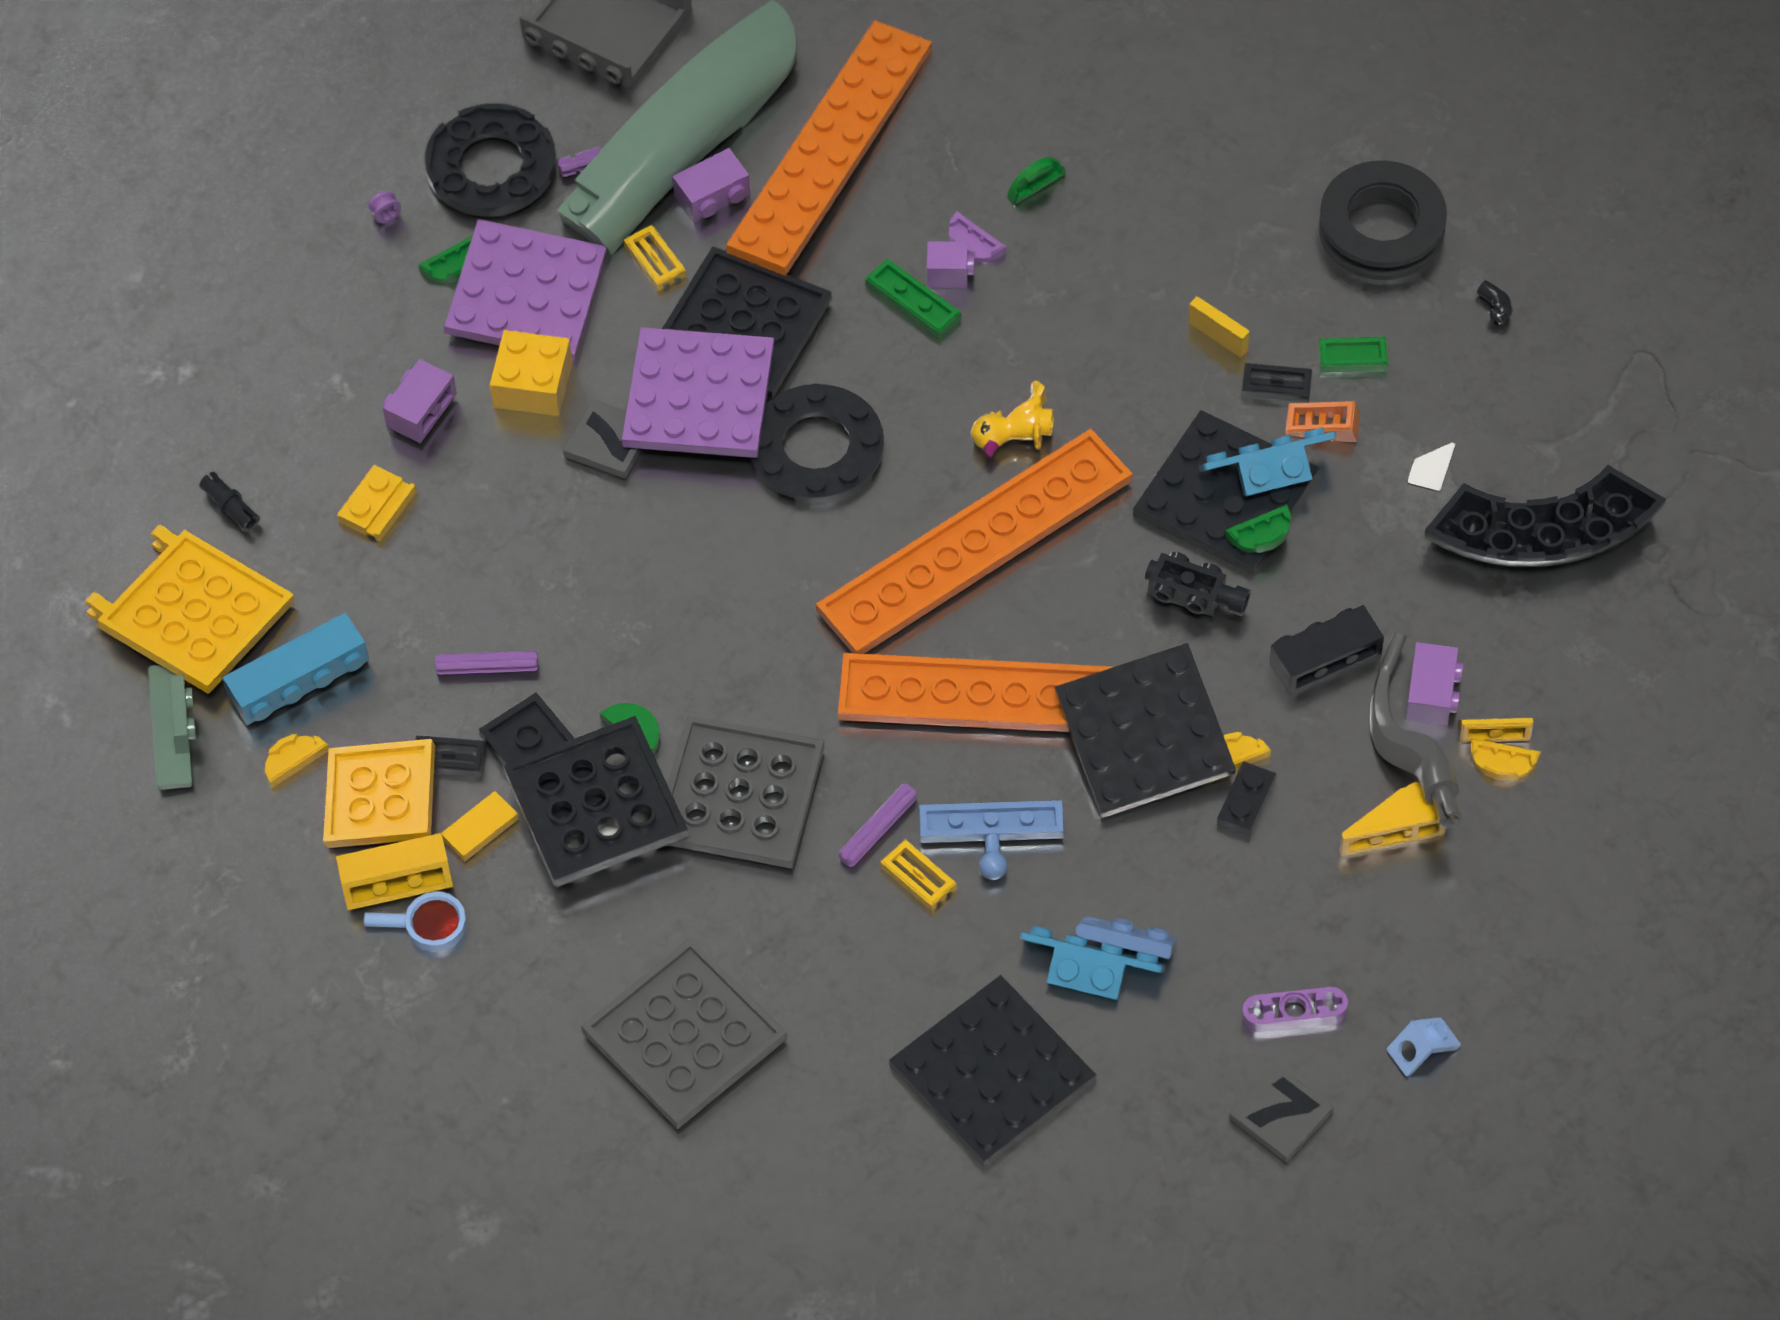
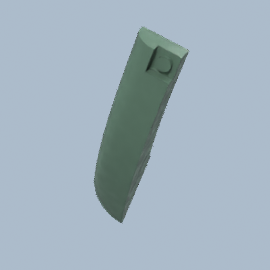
[557,0,797,256]

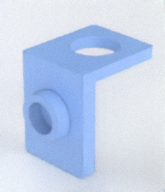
[1387,1017,1461,1076]

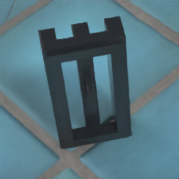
[1242,363,1312,403]
[415,735,487,777]

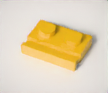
[337,465,417,542]

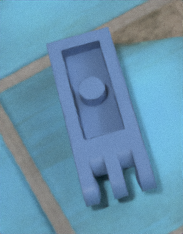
[1075,916,1177,959]

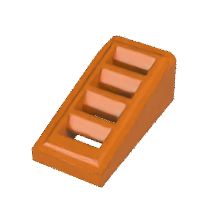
[1286,401,1360,442]

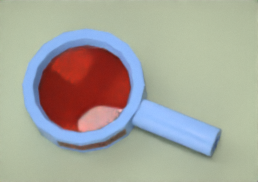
[364,891,467,952]

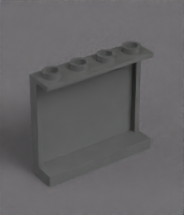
[519,0,692,89]

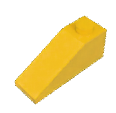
[1339,782,1446,856]

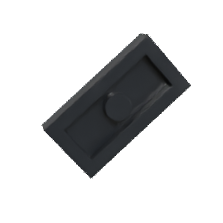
[1217,761,1276,837]

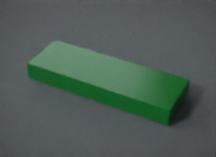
[865,258,961,339]

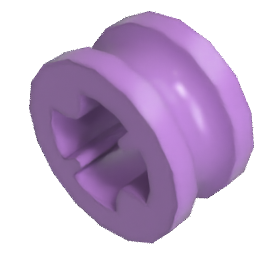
[368,191,402,224]

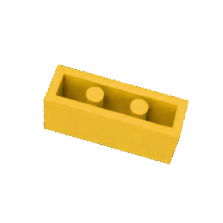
[336,833,453,910]

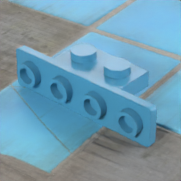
[1198,427,1336,496]
[1020,926,1166,1000]

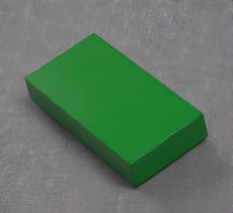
[1318,337,1388,373]

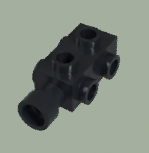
[1145,552,1251,617]

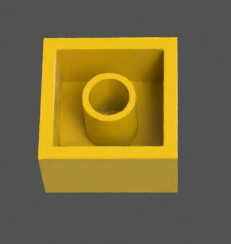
[490,330,573,416]

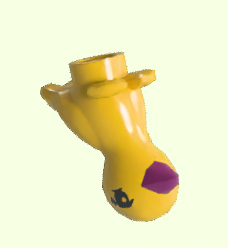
[971,380,1054,458]

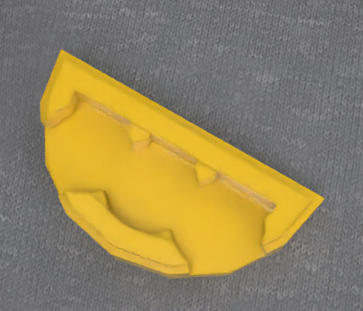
[1223,732,1271,769]
[265,734,329,788]
[1470,738,1541,781]

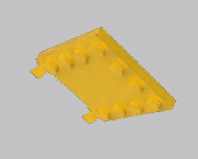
[85,525,294,694]

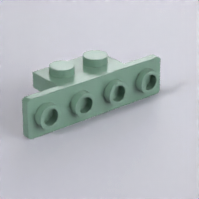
[148,665,196,790]

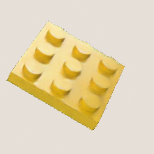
[323,739,435,848]

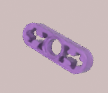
[1242,987,1348,1032]

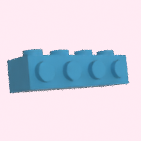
[222,612,369,725]

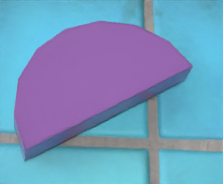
[948,211,1006,262]

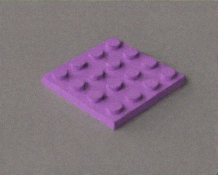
[444,219,607,361]
[622,327,775,458]

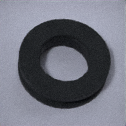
[1319,160,1447,280]

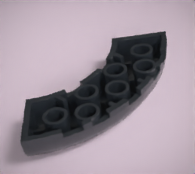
[1425,465,1666,567]

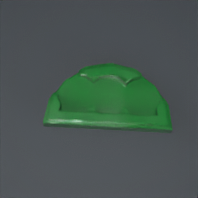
[1007,157,1066,205]
[418,235,473,282]
[1225,505,1291,553]
[599,703,660,755]

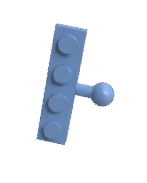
[919,800,1064,880]

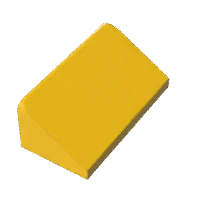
[1458,718,1533,743]

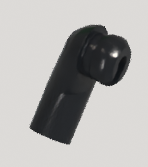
[1477,280,1513,324]

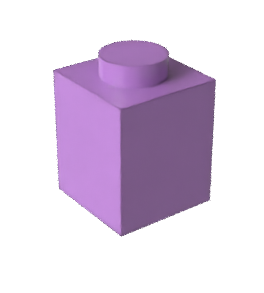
[927,241,974,288]

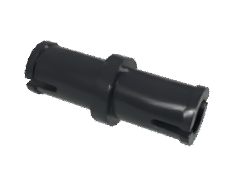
[199,472,260,532]

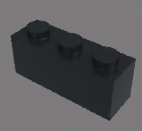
[1270,605,1384,695]

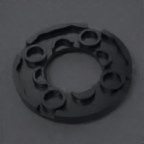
[425,103,557,216]
[750,384,884,505]

